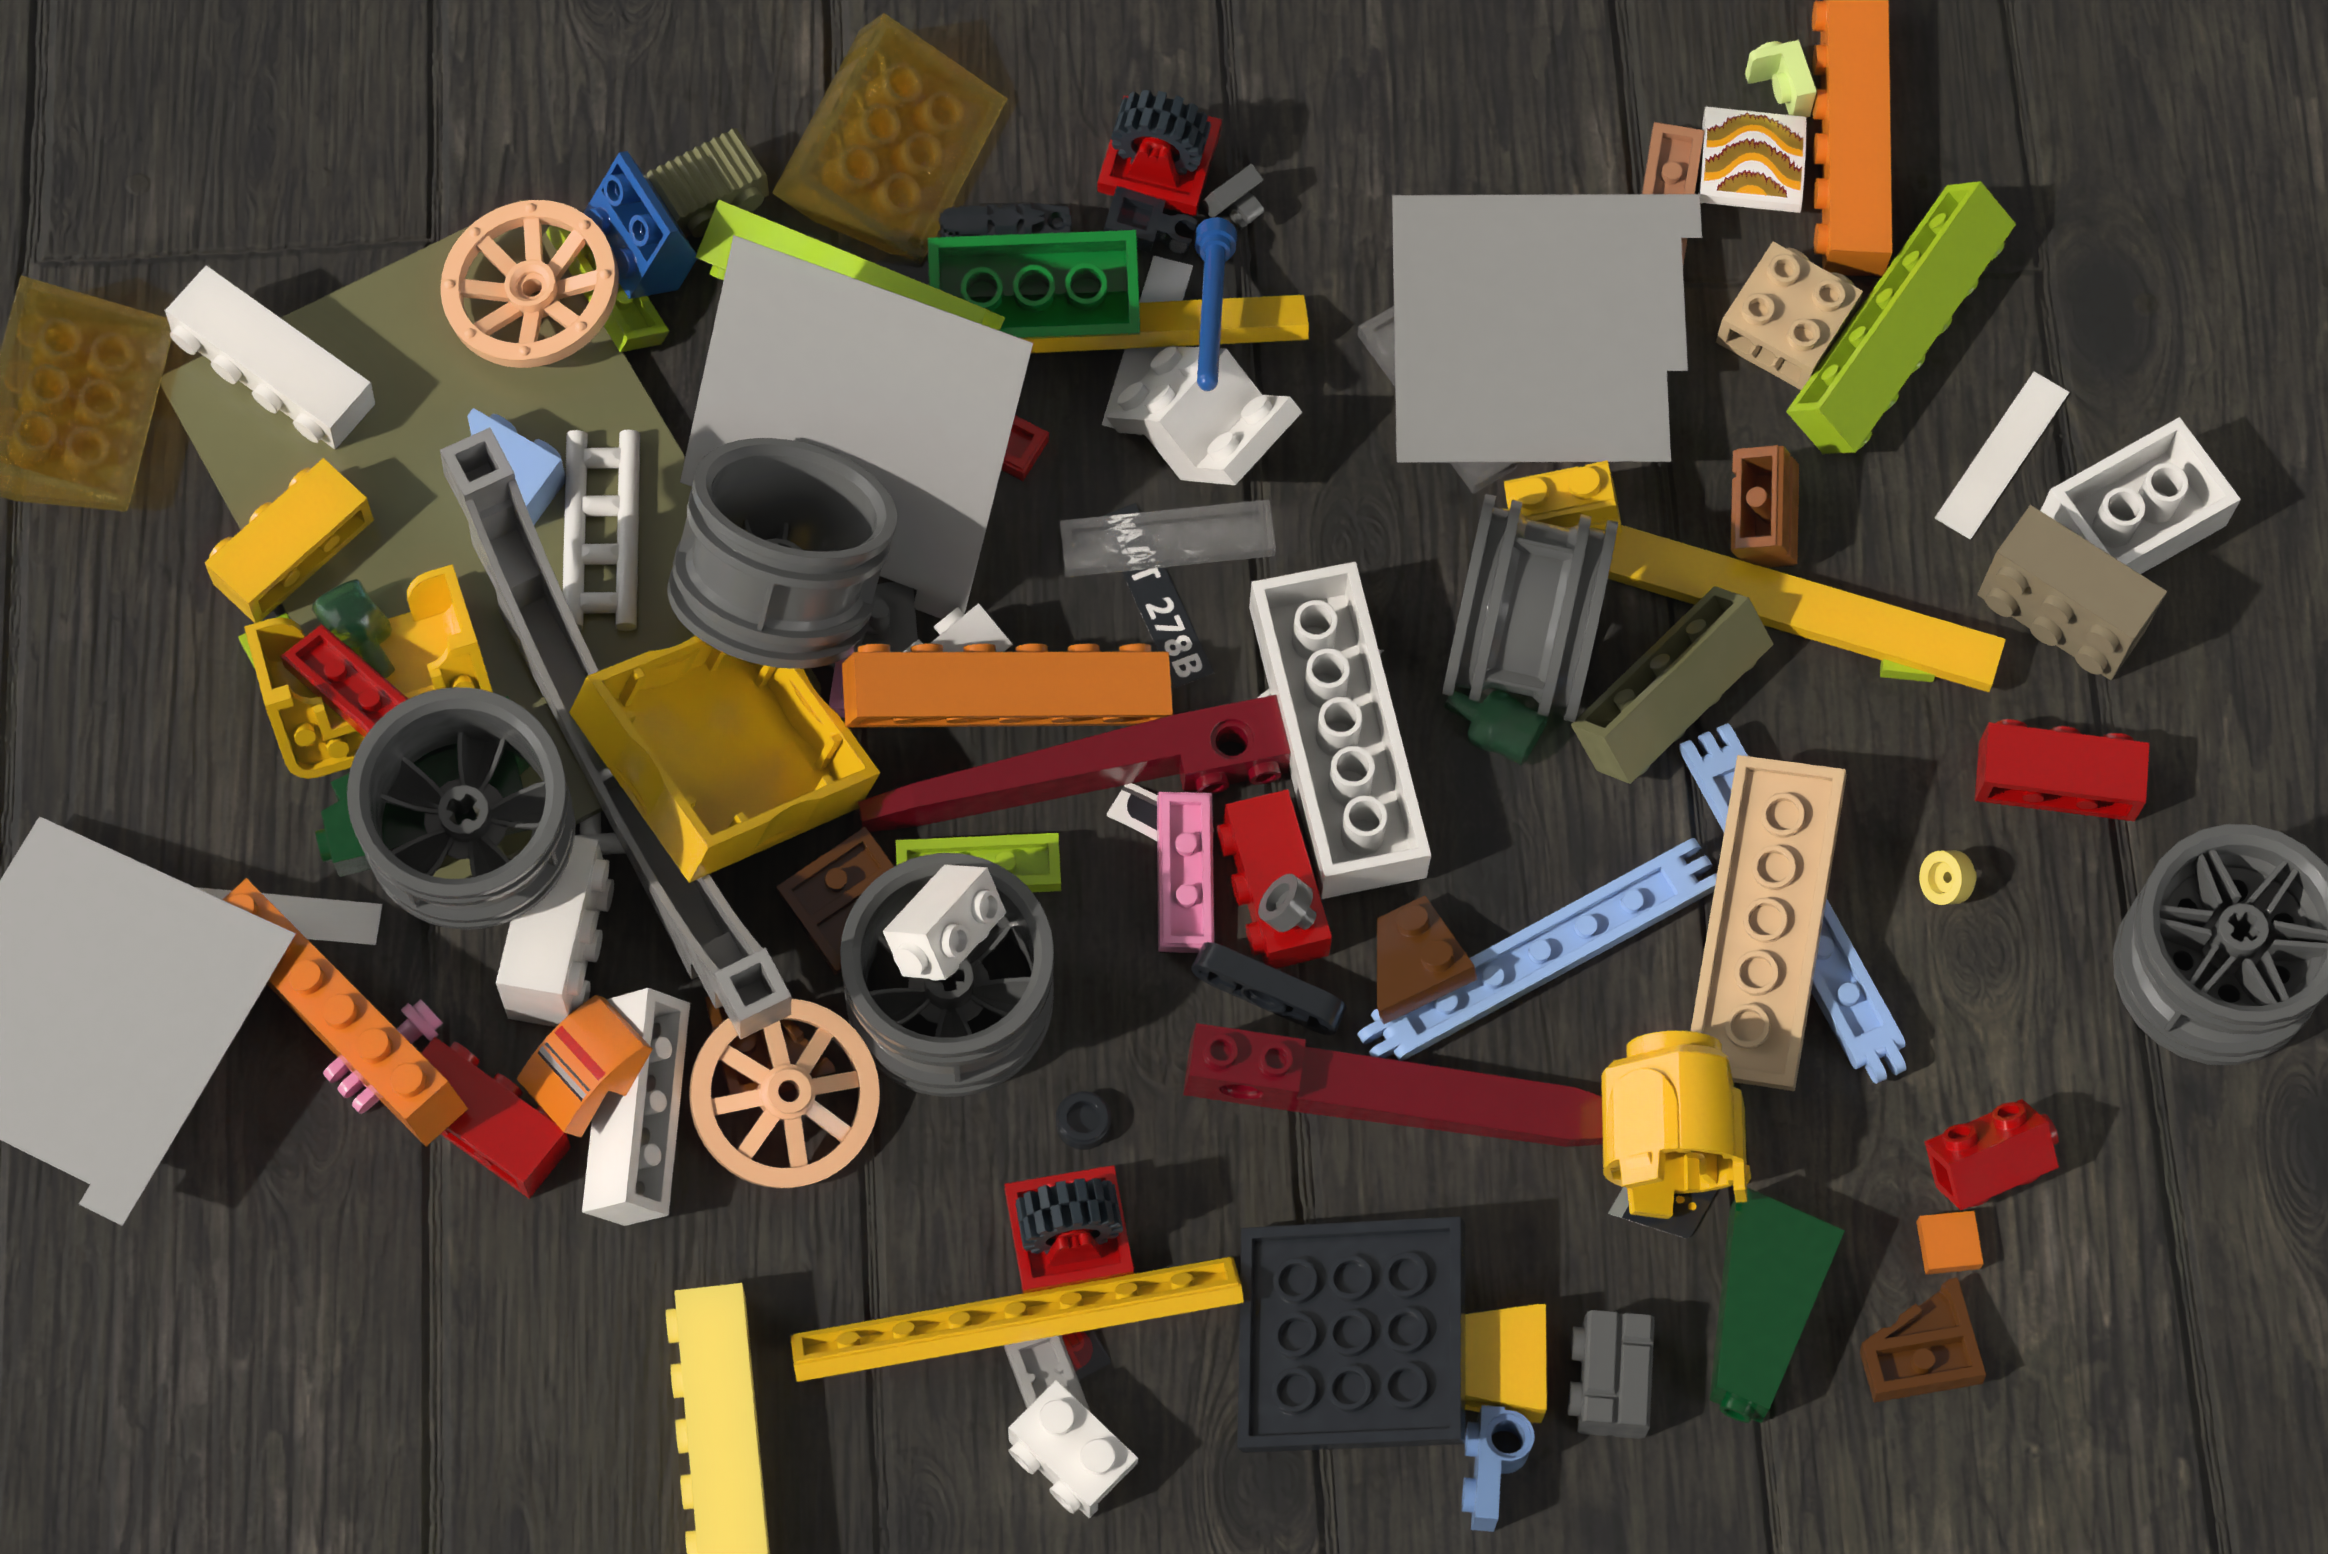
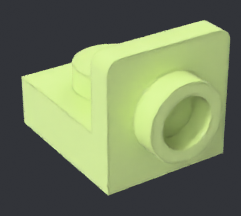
[1745,40,1817,118]

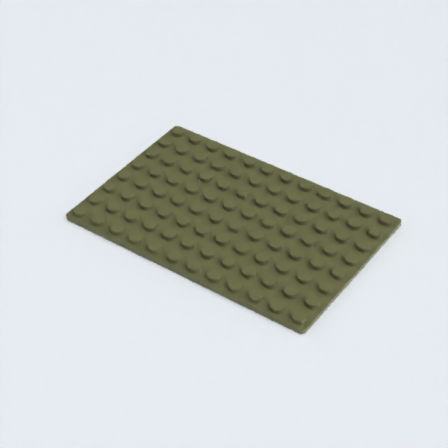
[160,200,822,879]

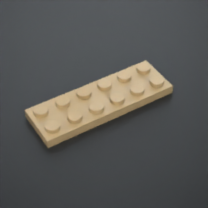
[1691,755,1847,1091]

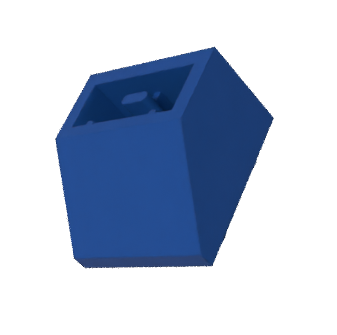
[583,151,698,299]

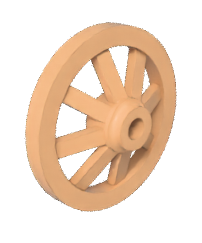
[441,200,619,368]
[690,999,880,1188]

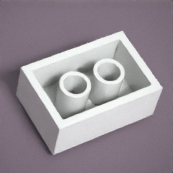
[2040,417,2241,574]
[496,830,614,1027]

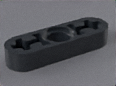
[1191,942,1347,1035]

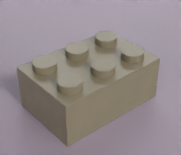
[1977,505,2167,680]

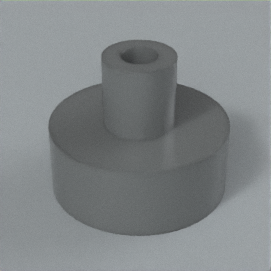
[1258,874,1317,932]

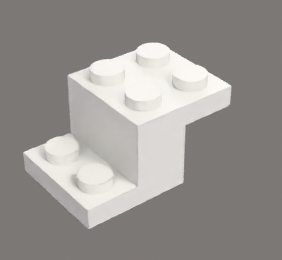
[1106,346,1302,485]

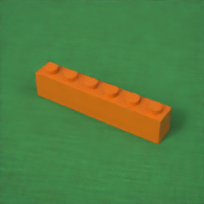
[1812,0,1892,277]
[842,643,1173,727]
[222,878,468,1147]

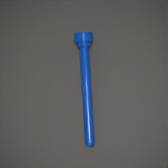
[1195,217,1237,391]

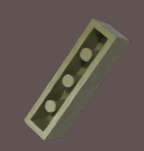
[1571,586,1774,784]

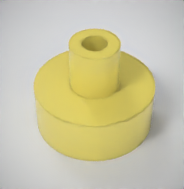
[1919,850,1977,905]

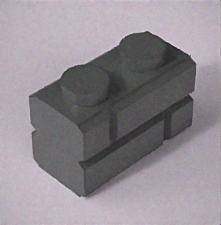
[1568,1310,1655,1439]

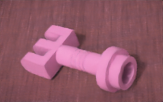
[323,999,443,1114]

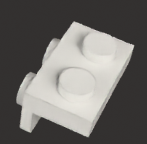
[1008,1380,1138,1518]

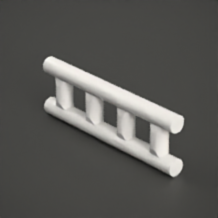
[563,430,640,631]

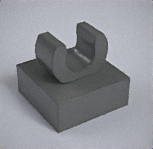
[1200,163,1265,229]

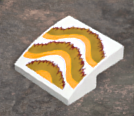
[1699,107,1806,213]

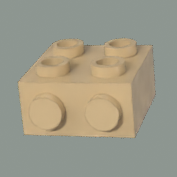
[1715,241,1863,390]

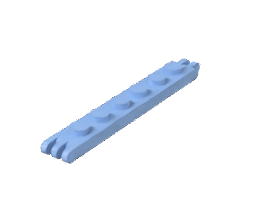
[1679,723,1906,1084]
[1358,838,1717,1061]

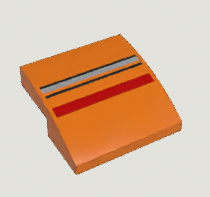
[517,995,653,1138]

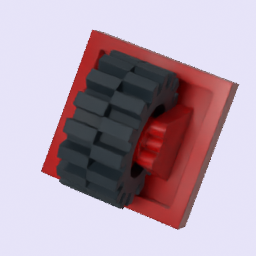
[1097,90,1222,216]
[1004,1165,1134,1293]

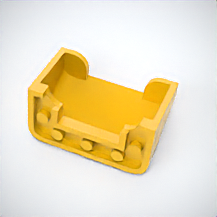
[244,564,493,779]

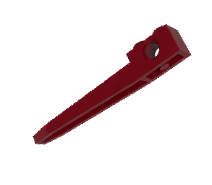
[858,695,1291,832]
[1183,1023,1603,1147]

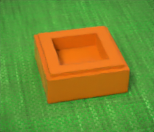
[1916,1211,1984,1275]

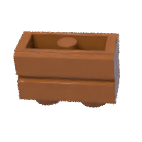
[1731,445,1799,568]

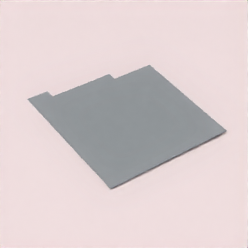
[1392,194,1702,462]
[680,235,1033,619]
[0,816,296,1226]

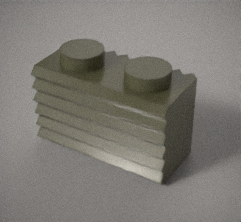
[646,128,769,238]

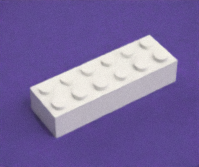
[1249,562,1431,899]

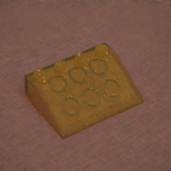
[772,13,1008,264]
[0,276,172,512]

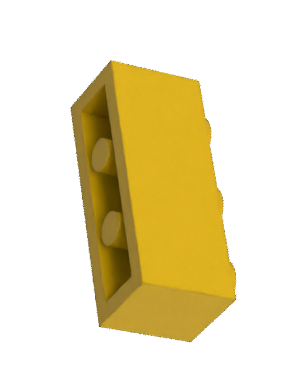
[204,458,374,623]

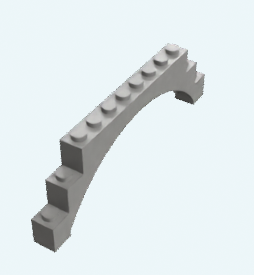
[440,427,791,1039]

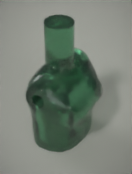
[312,579,395,678]
[1444,689,1548,766]

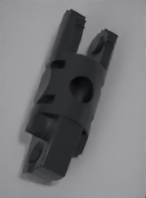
[939,202,1071,237]

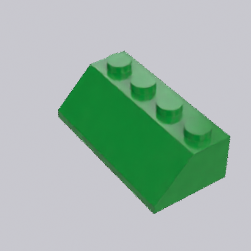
[928,230,1140,339]

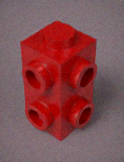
[1924,1099,2059,1210]

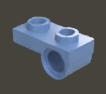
[1462,1405,1534,1532]

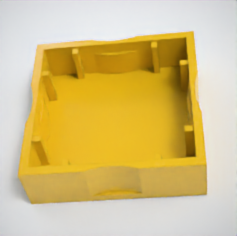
[569,635,880,883]

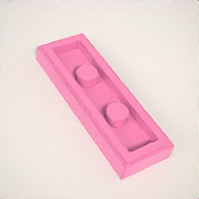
[1157,792,1214,953]

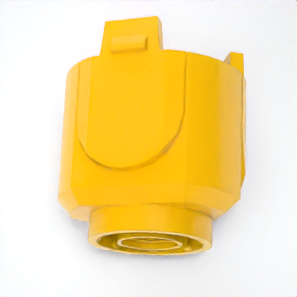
[1601,1031,1751,1219]

